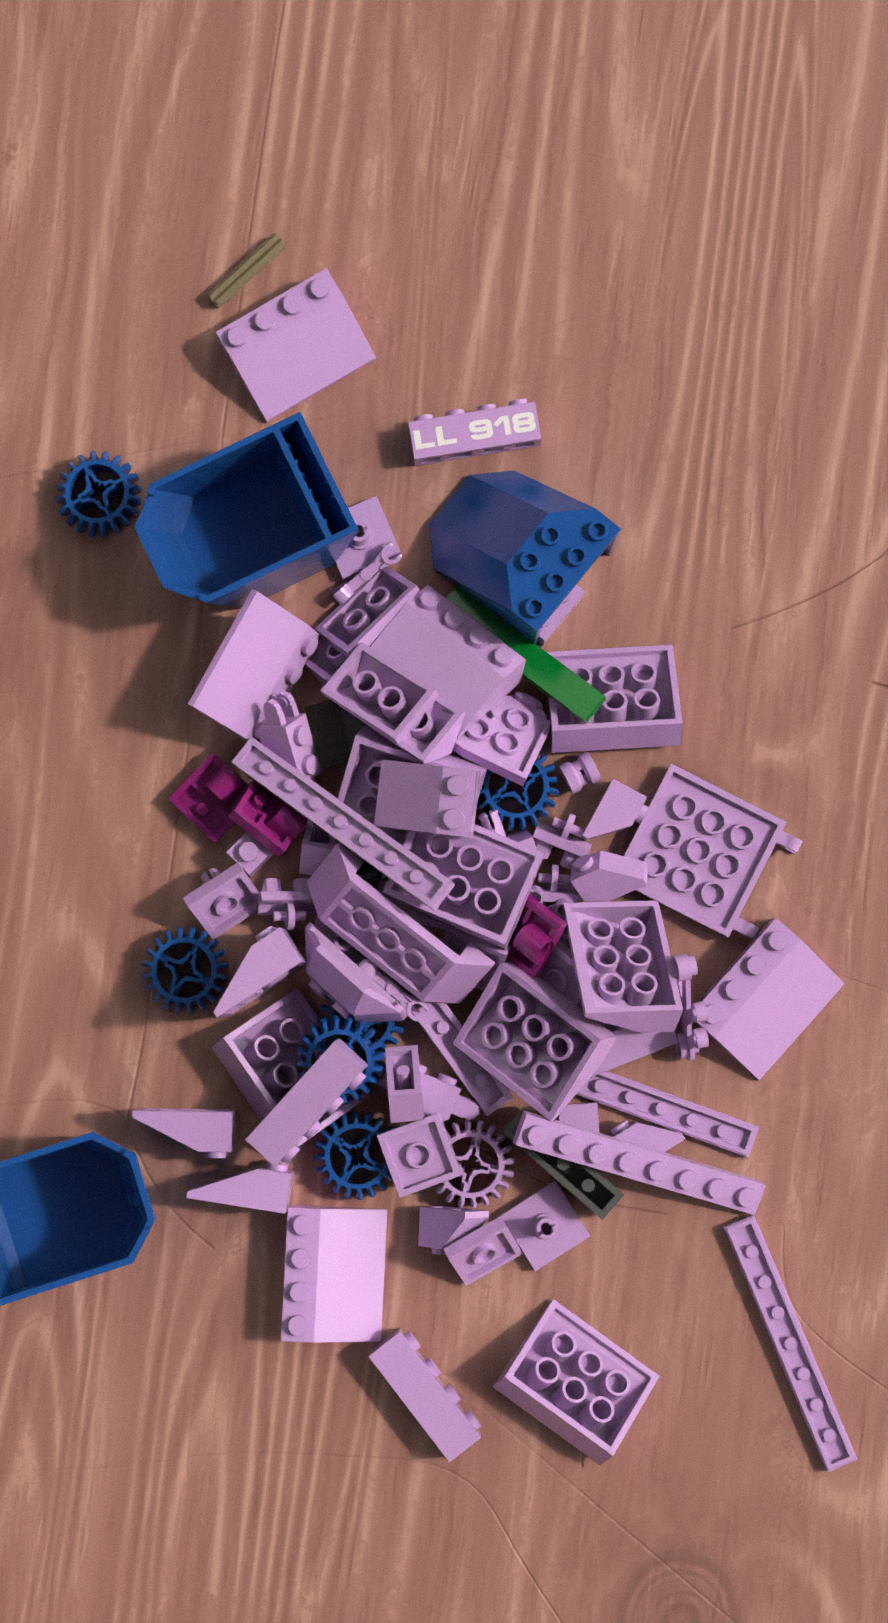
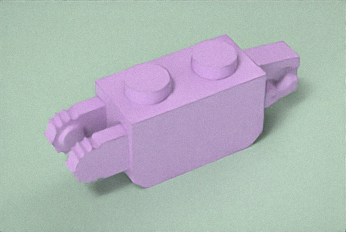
[258,690,322,782]
[373,1061,479,1122]

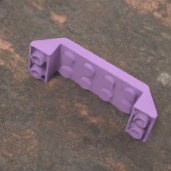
[307,841,495,1004]

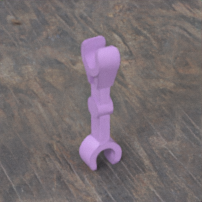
[332,542,402,604]
[358,958,428,1021]

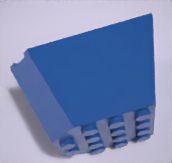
[134,412,359,606]
[0,1132,156,1306]

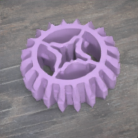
[436,1119,515,1209]

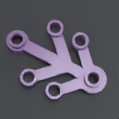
[672,953,709,1061]

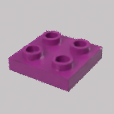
[168,752,248,844]
[228,779,308,857]
[507,894,567,979]

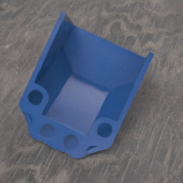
[429,470,621,644]

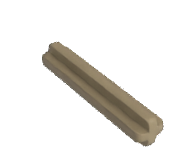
[208,233,285,307]

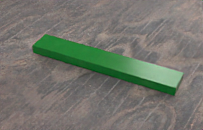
[446,586,606,724]

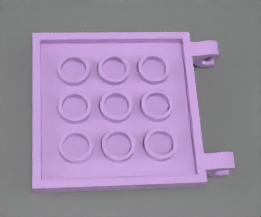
[624,764,803,940]

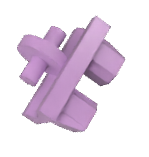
[533,813,592,870]
[530,864,583,913]
[257,878,316,930]

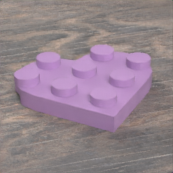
[453,692,551,786]

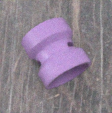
[558,752,602,794]

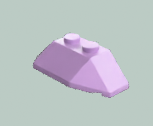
[305,922,408,1023]

